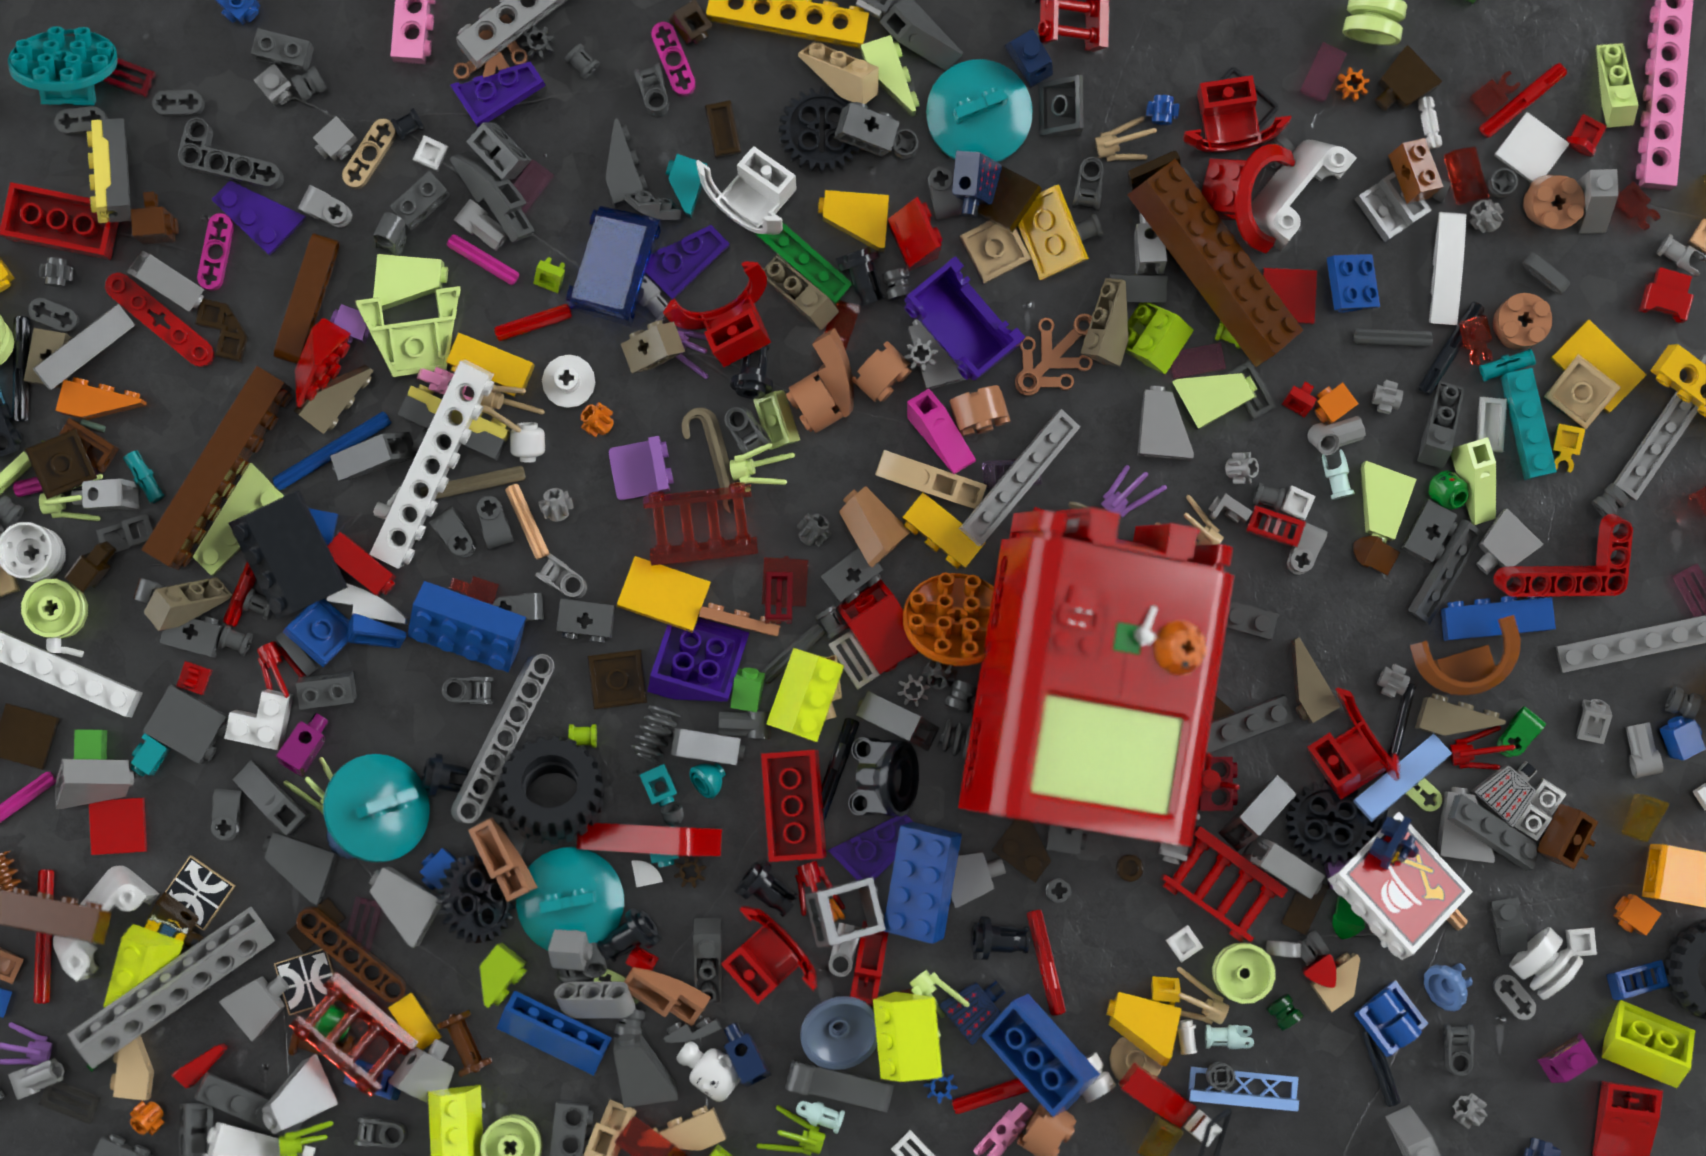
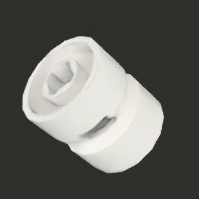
[1082,1052,1116,1103]

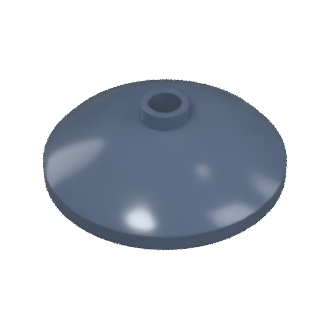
[800,997,877,1070]

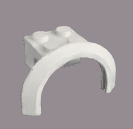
[696,146,797,235]

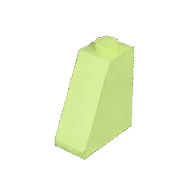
[373,254,448,311]
[1172,373,1258,429]
[1360,461,1417,544]

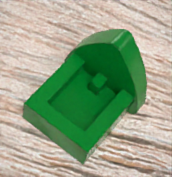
[1333,895,1366,939]

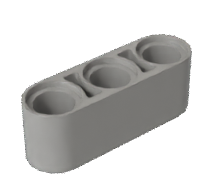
[554,981,635,1018]

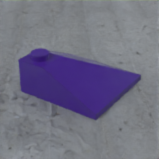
[647,617,749,702]

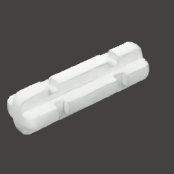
[1418,97,1442,149]

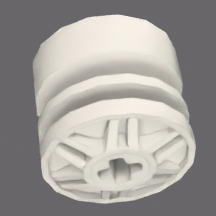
[0,522,66,582]
[1509,927,1583,1000]

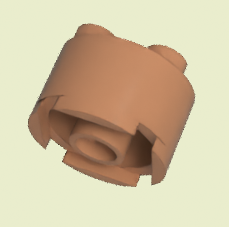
[1523,175,1585,229]
[1493,293,1552,350]
[851,341,912,402]
[786,371,844,433]
[949,385,1011,437]
[1017,1103,1077,1156]

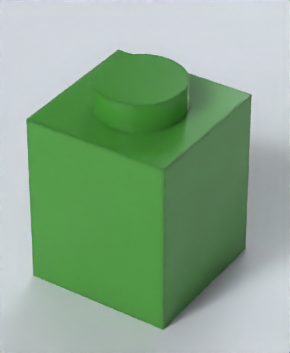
[730,667,765,712]
[74,730,107,760]

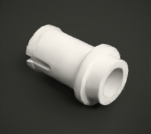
[1177,1019,1198,1055]

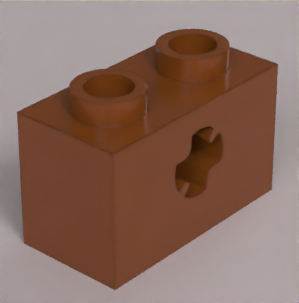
[1389,138,1443,204]

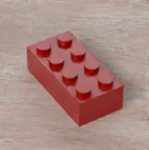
[0,182,119,260]
[761,750,827,862]

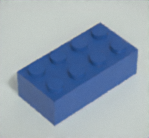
[407,581,526,673]
[884,822,962,944]
[981,994,1101,1117]

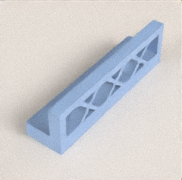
[1187,1066,1299,1112]

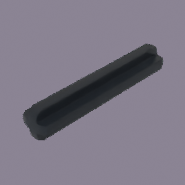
[1362,1030,1401,1107]

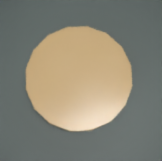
[1109,1036,1162,1081]

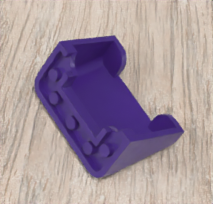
[904,256,1026,381]

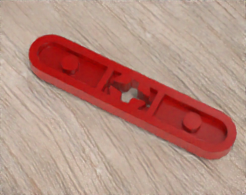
[105,272,215,368]

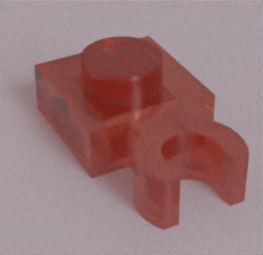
[1470,71,1520,117]
[1616,181,1661,230]
[1459,315,1493,365]

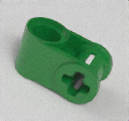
[1497,706,1546,757]

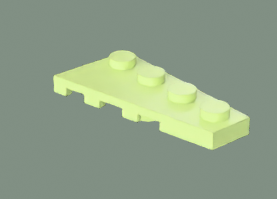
[193,463,284,576]

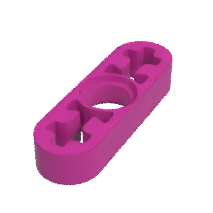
[651,22,695,97]
[197,213,234,291]

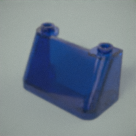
[566,206,663,327]

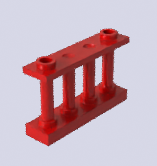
[1038,0,1109,52]
[1160,826,1288,943]

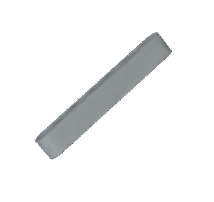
[451,654,554,823]

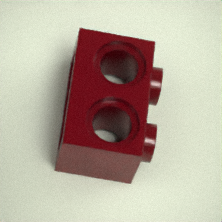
[1199,757,1238,811]

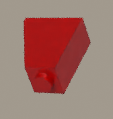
[328,532,397,597]

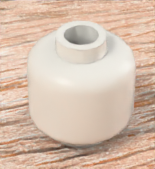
[510,422,545,462]

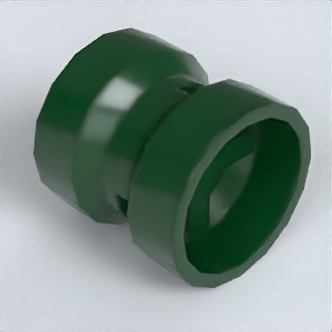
[1266,993,1304,1031]

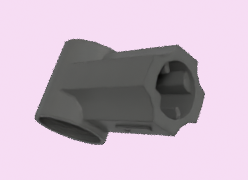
[718,711,771,739]

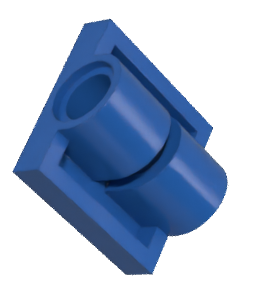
[1327,254,1380,313]
[1354,980,1428,1057]

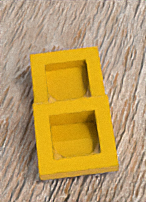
[388,992,443,1050]

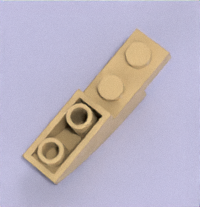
[875,450,987,509]
[584,1100,636,1156]

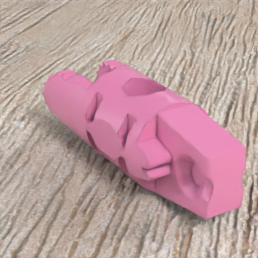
[417,367,473,400]
[973,1102,1033,1156]

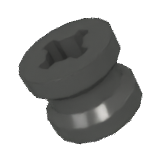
[0,495,25,528]

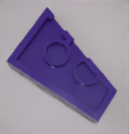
[450,62,546,128]
[211,181,307,256]
[635,225,730,300]
[828,815,913,880]

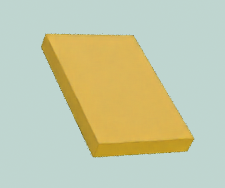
[1018,185,1089,280]
[1551,319,1646,413]
[617,556,711,633]

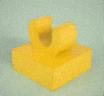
[1151,976,1181,1006]

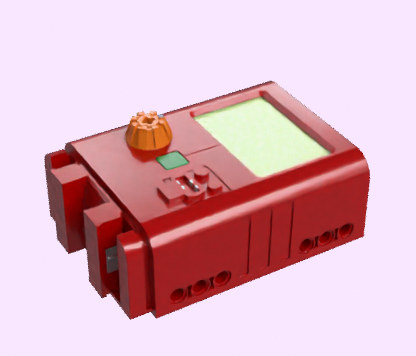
[958,507,1234,847]

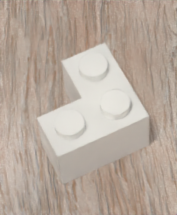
[224,689,294,750]

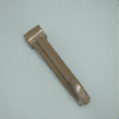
[682,408,743,514]

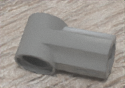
[454,199,508,251]
[1308,416,1366,455]
[1625,722,1663,779]
[828,922,861,977]
[8,1059,64,1100]

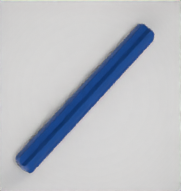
[272,412,391,491]

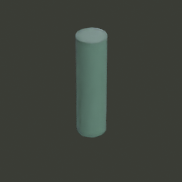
[80,419,106,432]

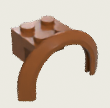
[1410,615,1520,695]

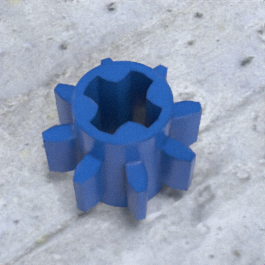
[1146,95,1179,125]
[923,1069,957,1103]

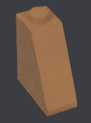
[839,486,911,568]

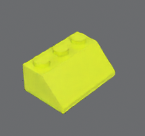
[766,648,844,742]
[103,924,184,1008]
[873,992,943,1082]
[1601,1000,1695,1088]
[428,1085,483,1156]

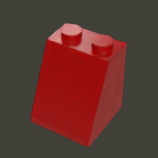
[836,579,919,674]

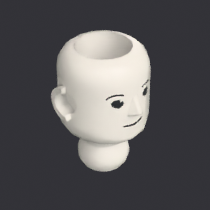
[676,1041,740,1102]

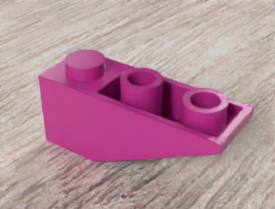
[907,389,976,474]

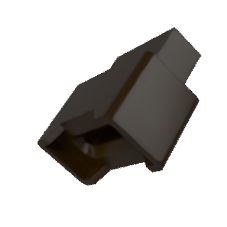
[64,541,117,592]

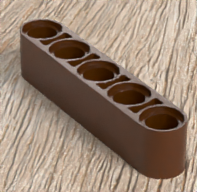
[273,233,340,364]
[296,906,406,1003]

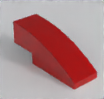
[850,921,889,1009]
[1118,1062,1197,1128]

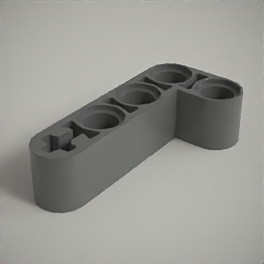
[178,118,284,190]
[785,1060,894,1112]

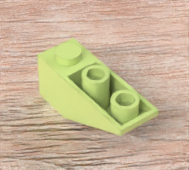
[860,35,919,116]
[1596,43,1638,128]
[1450,437,1496,525]

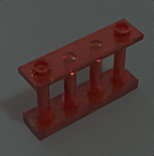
[643,482,758,566]
[289,971,418,1096]

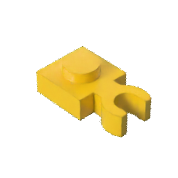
[1552,423,1585,473]

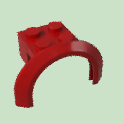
[1183,75,1292,152]
[1201,144,1295,254]
[663,261,771,367]
[1307,688,1400,800]
[721,906,817,1004]

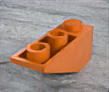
[55,377,147,420]

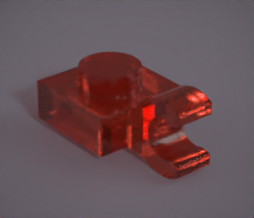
[449,576,499,605]

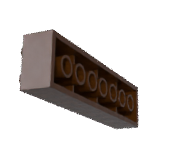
[1127,158,1303,367]
[141,366,293,570]

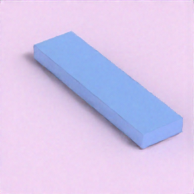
[1353,734,1452,822]

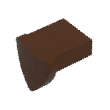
[1353,536,1400,576]

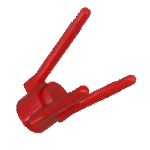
[257,641,306,698]
[1450,725,1515,770]
[1200,753,1240,796]
[795,861,845,916]

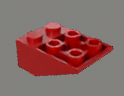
[887,197,943,272]
[295,318,351,407]
[1593,1081,1663,1156]

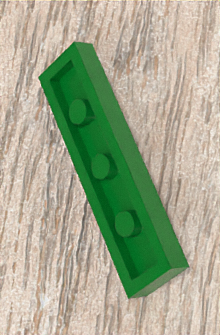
[755,223,853,305]

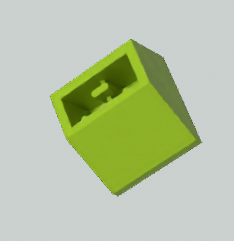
[1125,302,1194,374]
[480,942,527,1008]

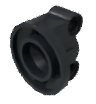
[848,737,919,817]

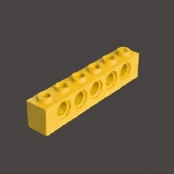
[706,0,869,49]
[1650,344,1706,417]

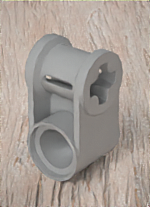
[298,185,352,228]
[1287,523,1328,575]
[535,554,587,599]

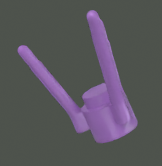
[676,328,709,379]
[1101,465,1167,517]
[0,1022,53,1066]

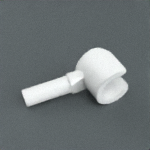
[373,487,401,519]
[1134,606,1158,646]
[46,638,84,658]

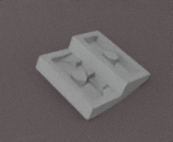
[1355,171,1431,242]

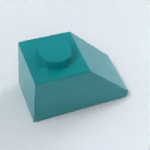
[666,154,708,218]

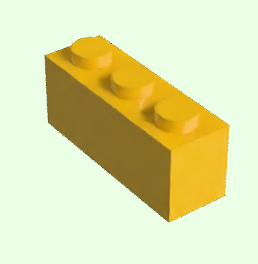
[446,332,535,397]
[902,492,986,569]

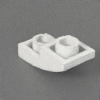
[1514,778,1566,841]

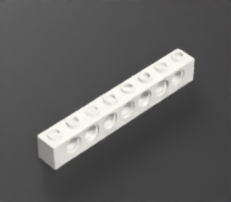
[369,360,495,569]

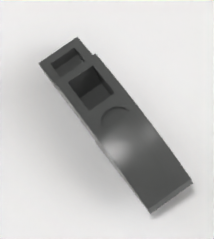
[450,151,535,242]

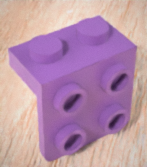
[609,436,674,500]

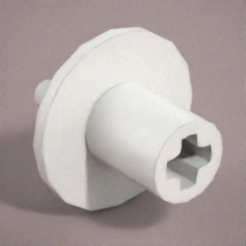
[542,355,596,408]

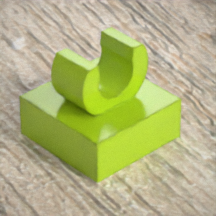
[533,257,565,293]

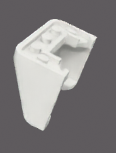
[1251,140,1357,251]
[53,866,160,981]

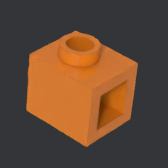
[1314,383,1359,425]
[1614,894,1661,936]

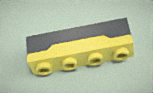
[87,118,131,223]
[397,384,510,462]

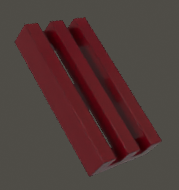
[102,58,156,98]
[765,572,793,624]

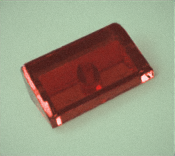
[1444,146,1489,205]
[824,300,861,350]

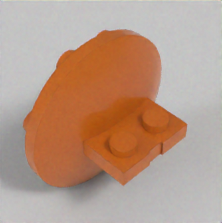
[903,572,994,666]

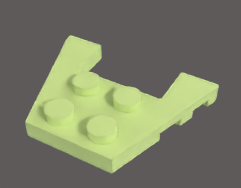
[355,286,461,377]

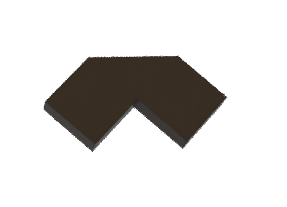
[195,299,248,363]

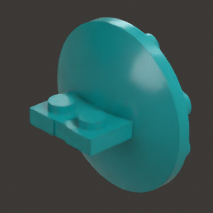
[8,26,118,105]
[926,59,1033,163]
[323,754,430,862]
[516,847,624,951]

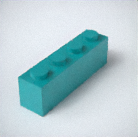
[1500,368,1557,481]

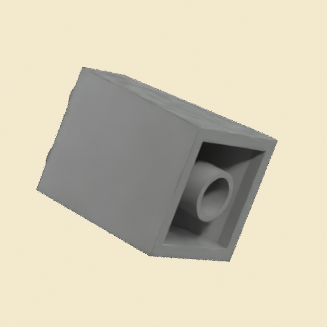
[369,867,442,947]

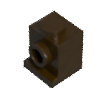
[668,0,713,45]

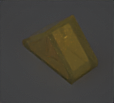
[1622,794,1669,842]
[1137,1115,1184,1156]

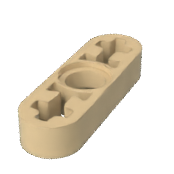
[342,119,397,189]

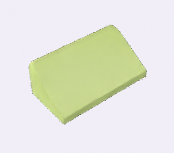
[753,390,800,450]

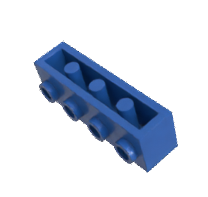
[1440,596,1556,641]
[496,990,612,1076]

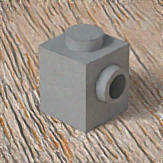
[313,116,358,162]
[548,930,592,970]

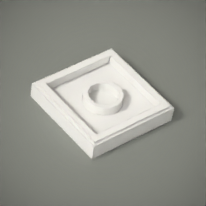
[1494,112,1570,183]

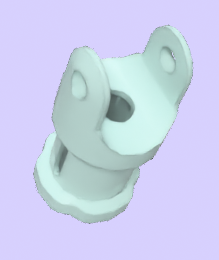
[1322,449,1355,500]
[1205,1025,1254,1049]
[796,1101,845,1134]

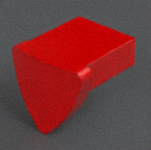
[1566,114,1607,157]
[1301,954,1337,988]

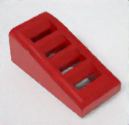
[1246,505,1306,548]
[172,1043,228,1089]

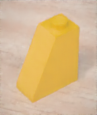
[818,190,889,252]
[1106,992,1182,1067]

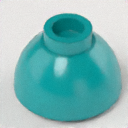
[689,763,726,799]

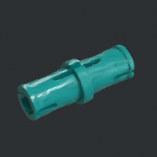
[1479,349,1536,381]
[123,450,165,504]

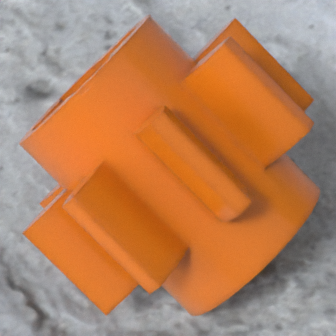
[1336,67,1370,102]
[581,402,613,437]
[130,1101,164,1135]

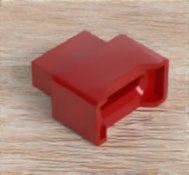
[1639,267,1694,324]

